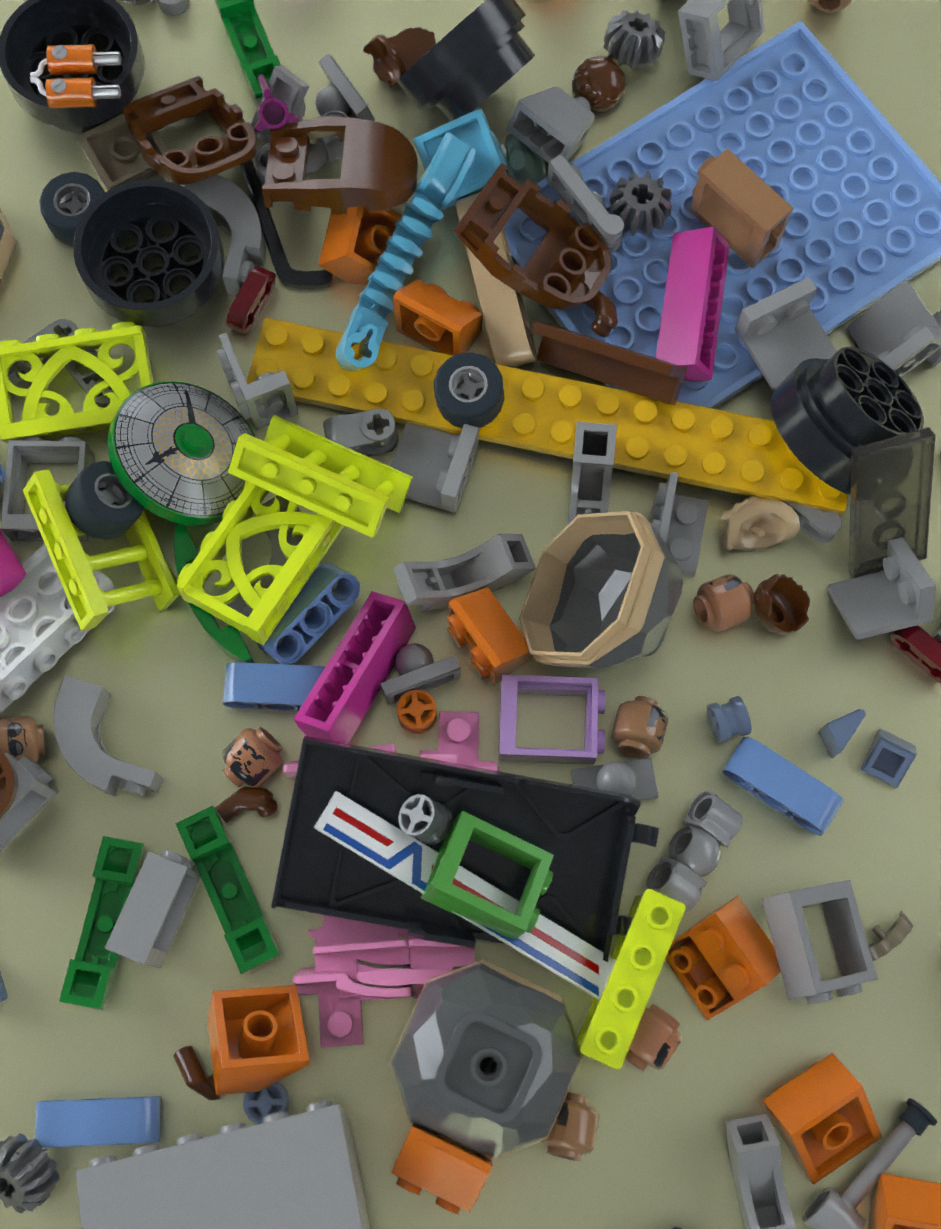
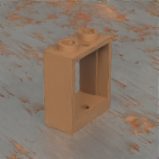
[690,148,793,269]

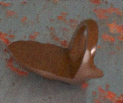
[363,27,436,88]

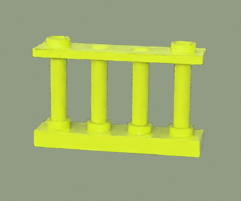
[228,415,413,538]
[23,469,180,632]

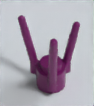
[252,74,303,135]

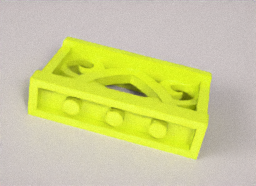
[0,322,153,444]
[176,481,345,646]
[577,889,686,1069]

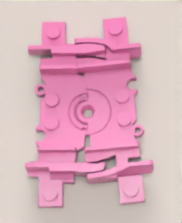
[283,711,499,1048]

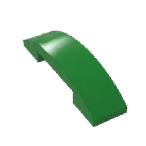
[214,0,281,99]
[174,524,255,663]
[175,805,280,974]
[59,836,144,1010]

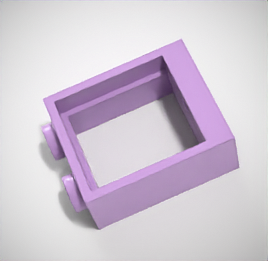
[498,674,606,765]

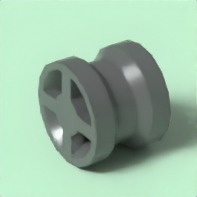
[398,794,452,845]

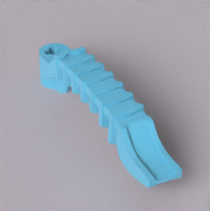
[336,132,476,371]

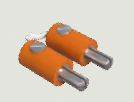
[30,45,122,108]

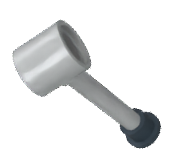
[803,1098,937,1229]

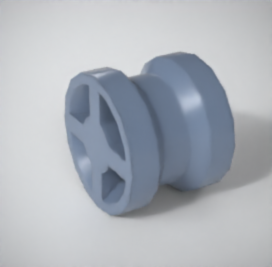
[707,696,752,743]
[243,1082,290,1124]

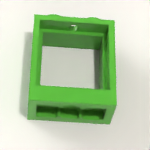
[420,811,554,940]

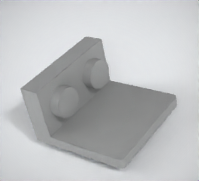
[735,277,837,390]
[847,281,941,377]
[217,333,298,431]
[390,422,479,513]
[650,472,708,577]
[828,537,936,640]

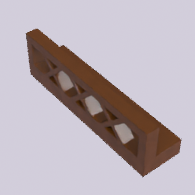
[531,321,687,405]

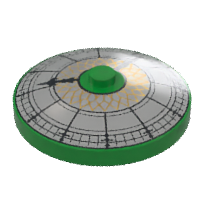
[108,381,256,526]

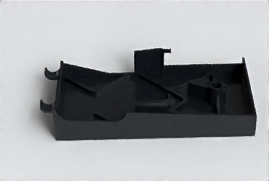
[271,736,659,962]

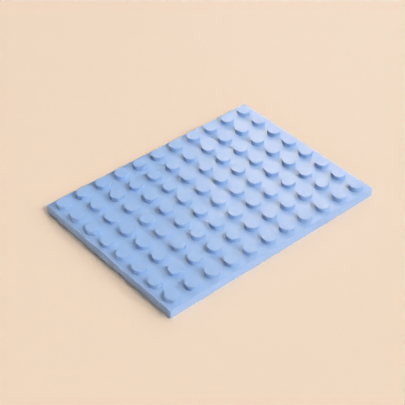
[504,20,941,409]

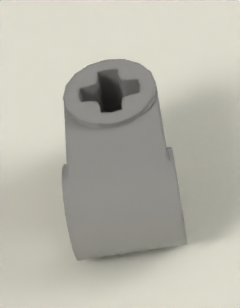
[323,408,399,457]

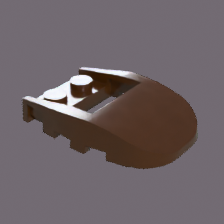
[122,76,256,185]
[262,116,418,214]
[453,163,611,309]

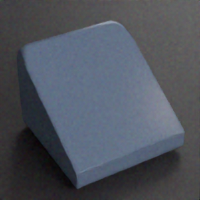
[819,709,866,758]
[861,728,917,788]

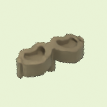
[868,911,914,961]

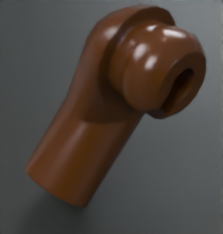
[585,291,618,337]
[215,787,278,824]
[173,1046,221,1100]

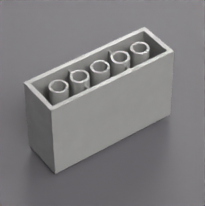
[76,1101,370,1229]

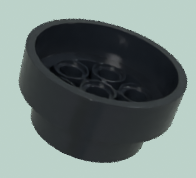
[0,0,145,133]
[397,0,535,122]
[73,179,224,327]
[771,347,924,498]

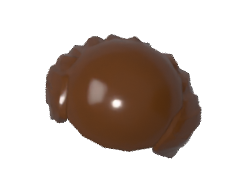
[572,56,626,112]
[754,574,810,634]

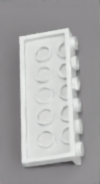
[0,544,116,713]

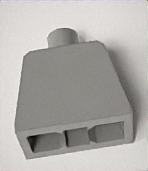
[506,86,595,163]

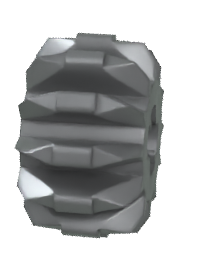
[603,10,665,70]
[609,170,672,237]
[0,1133,60,1214]

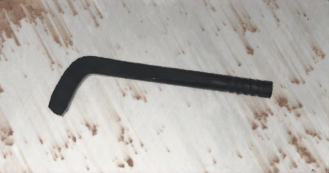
[239,159,333,289]

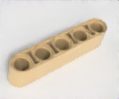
[455,192,537,368]

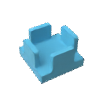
[413,108,508,210]

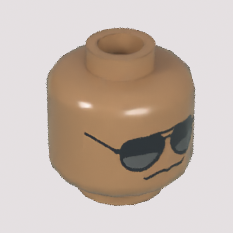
[0,716,45,763]

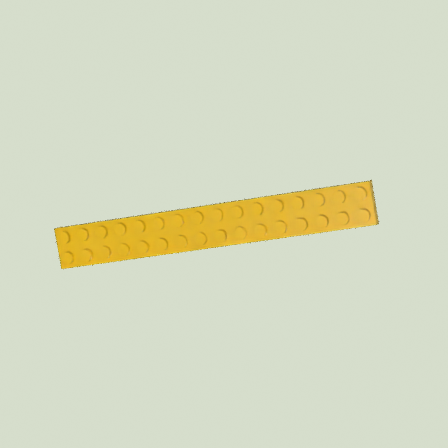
[246,317,848,516]

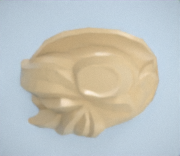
[720,496,800,552]

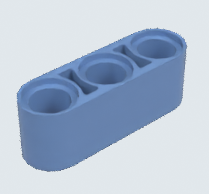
[256,563,360,664]
[222,662,326,711]
[722,737,844,836]
[35,1096,161,1148]

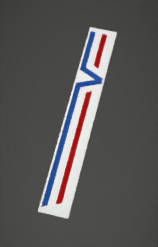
[314,791,616,1000]

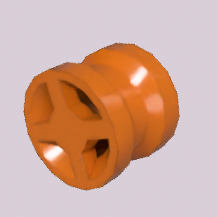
[397,690,437,734]

